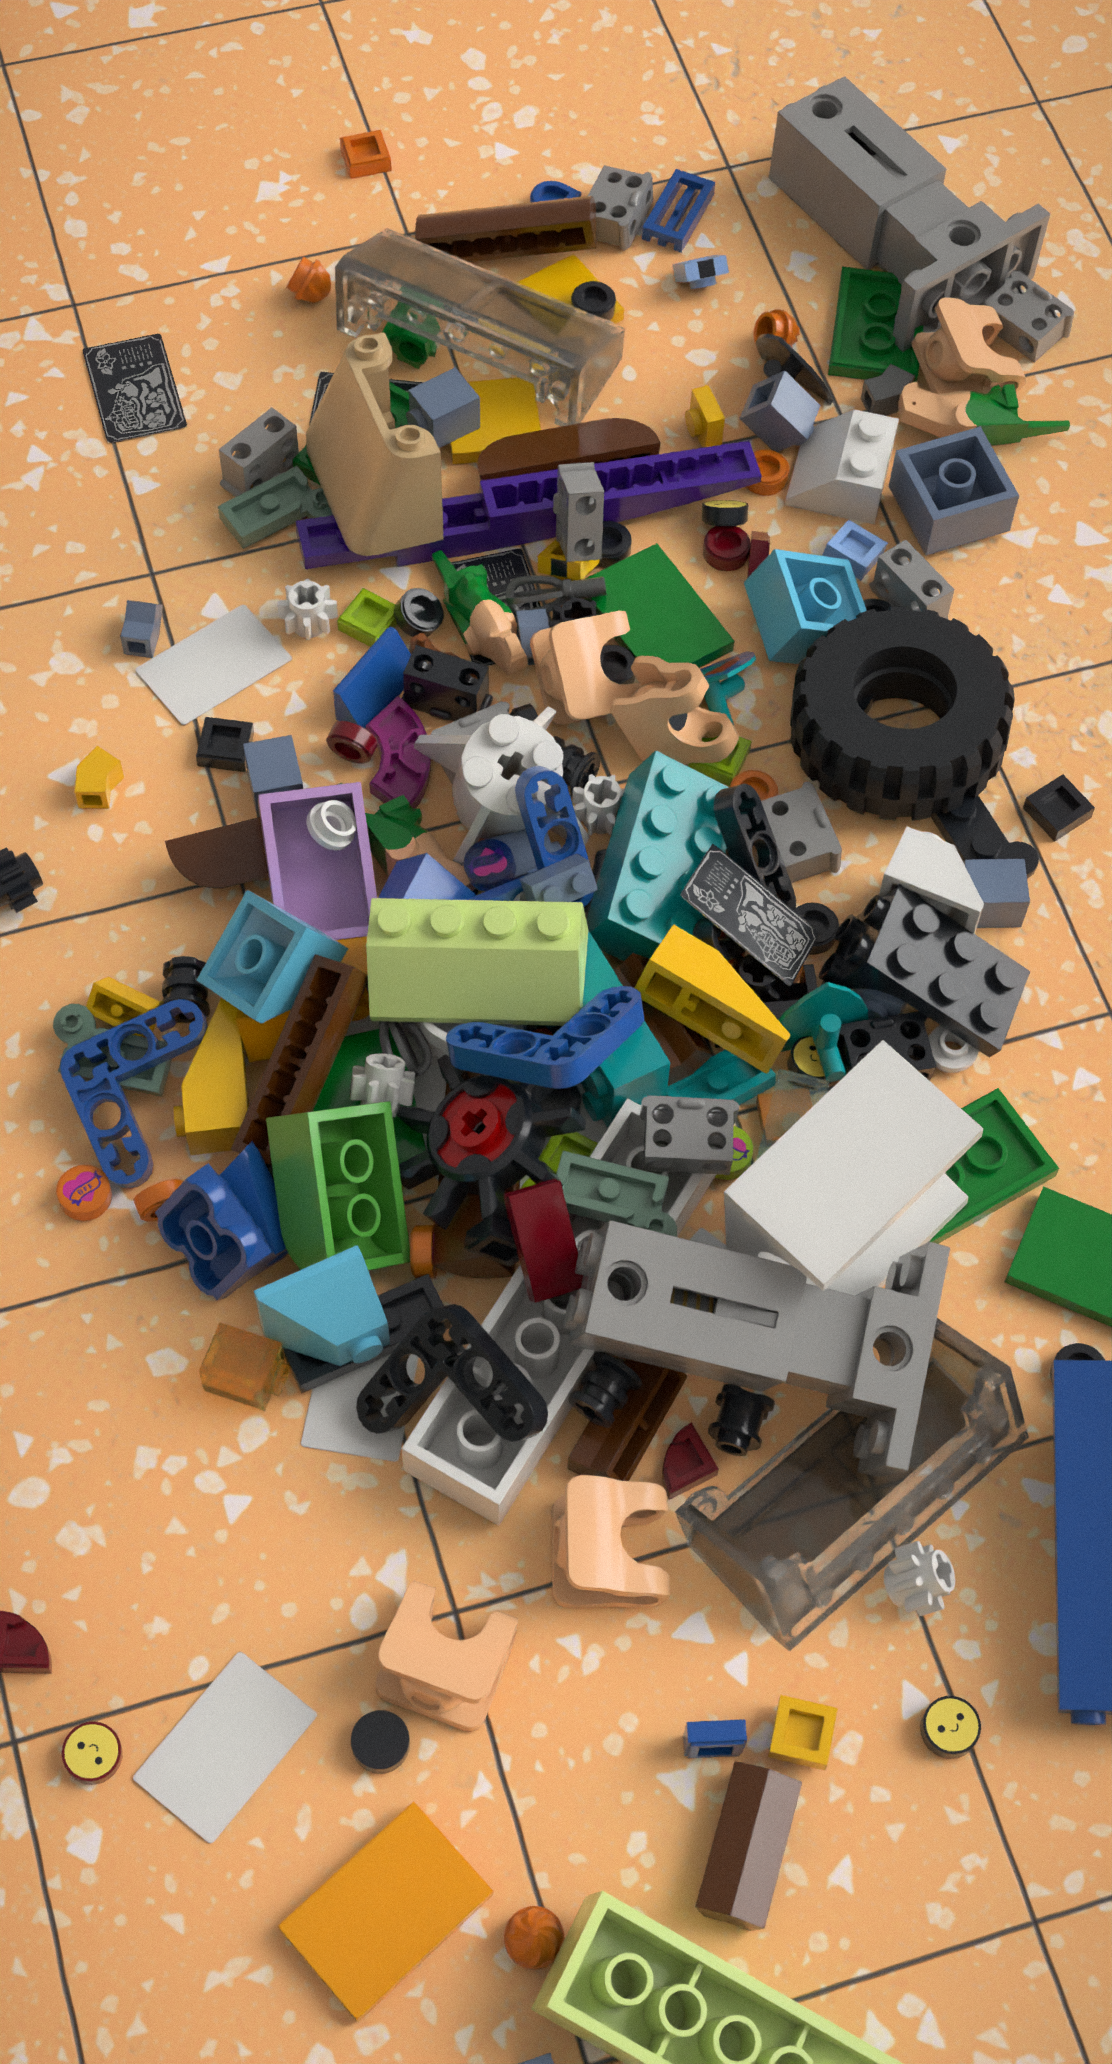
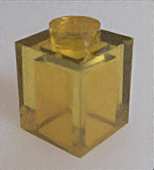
[199,1322,290,1411]

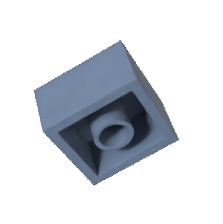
[889,427,1019,555]

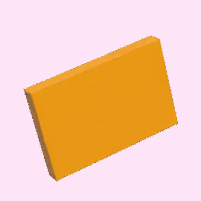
[278,1801,494,2023]

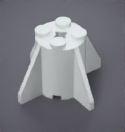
[414,706,590,866]

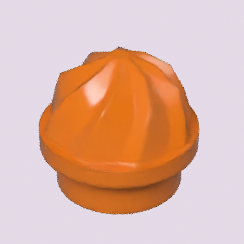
[286,256,331,303]
[753,309,800,347]
[504,1906,565,1970]

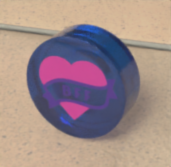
[463,839,516,892]

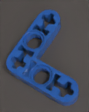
[466,766,595,907]
[446,986,644,1089]
[60,999,208,1189]

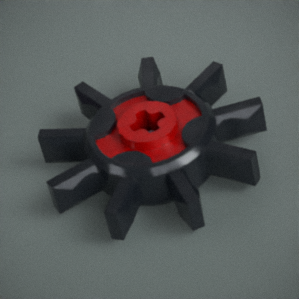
[396,1054,586,1230]

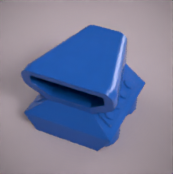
[155,1141,289,1301]

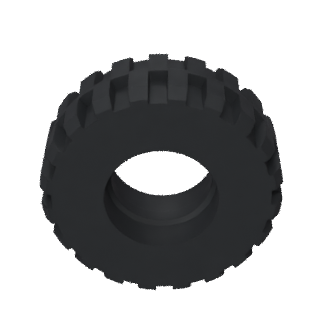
[790,607,1015,821]

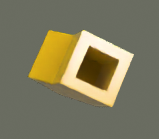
[75,745,124,809]

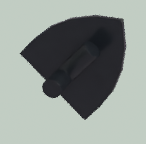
[756,334,833,405]

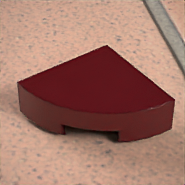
[747,531,770,578]
[662,1422,719,1500]
[0,1611,52,1674]

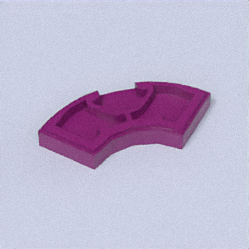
[366,696,431,809]

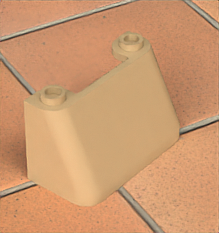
[305,332,443,556]

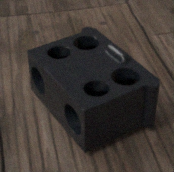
[401,645,493,721]
[837,1011,936,1081]

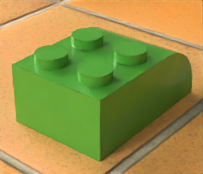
[266,1101,410,1270]

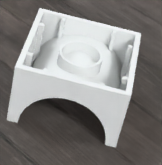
[724,1040,983,1295]

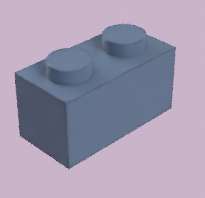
[520,853,598,902]

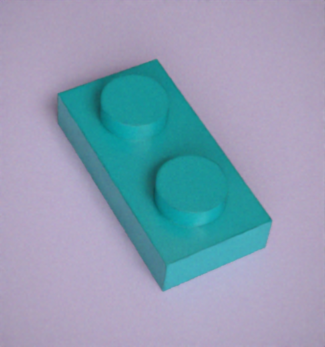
[666,1050,776,1105]

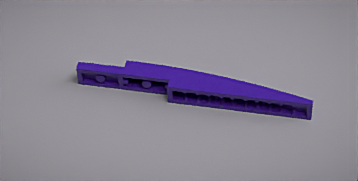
[296,441,762,569]

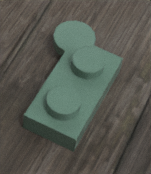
[218,466,333,549]
[53,1004,172,1097]
[556,1151,677,1237]

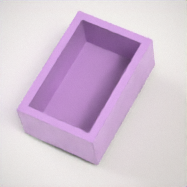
[258,782,377,940]

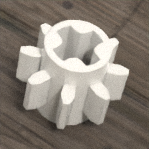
[277,579,338,640]
[572,774,625,836]
[350,1053,415,1117]
[884,1540,955,1616]

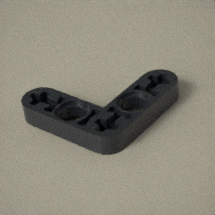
[693,784,796,961]
[356,1304,548,1442]

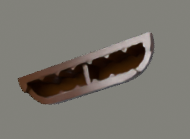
[477,418,661,481]
[165,817,268,889]

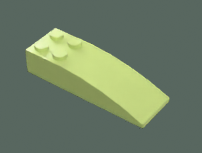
[531,1890,903,2064]

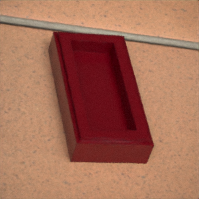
[503,1179,584,1303]

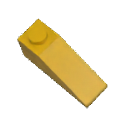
[635,924,791,1074]
[173,997,249,1155]

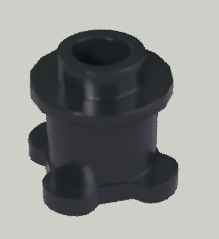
[708,1384,775,1456]

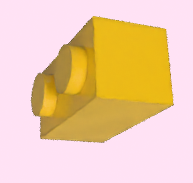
[86,976,160,1037]

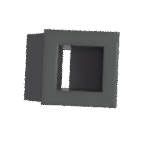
[861,364,915,416]

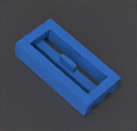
[642,169,715,253]

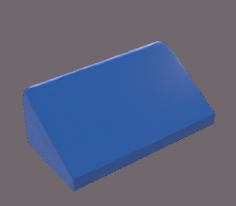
[333,626,411,729]

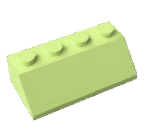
[366,898,588,1026]

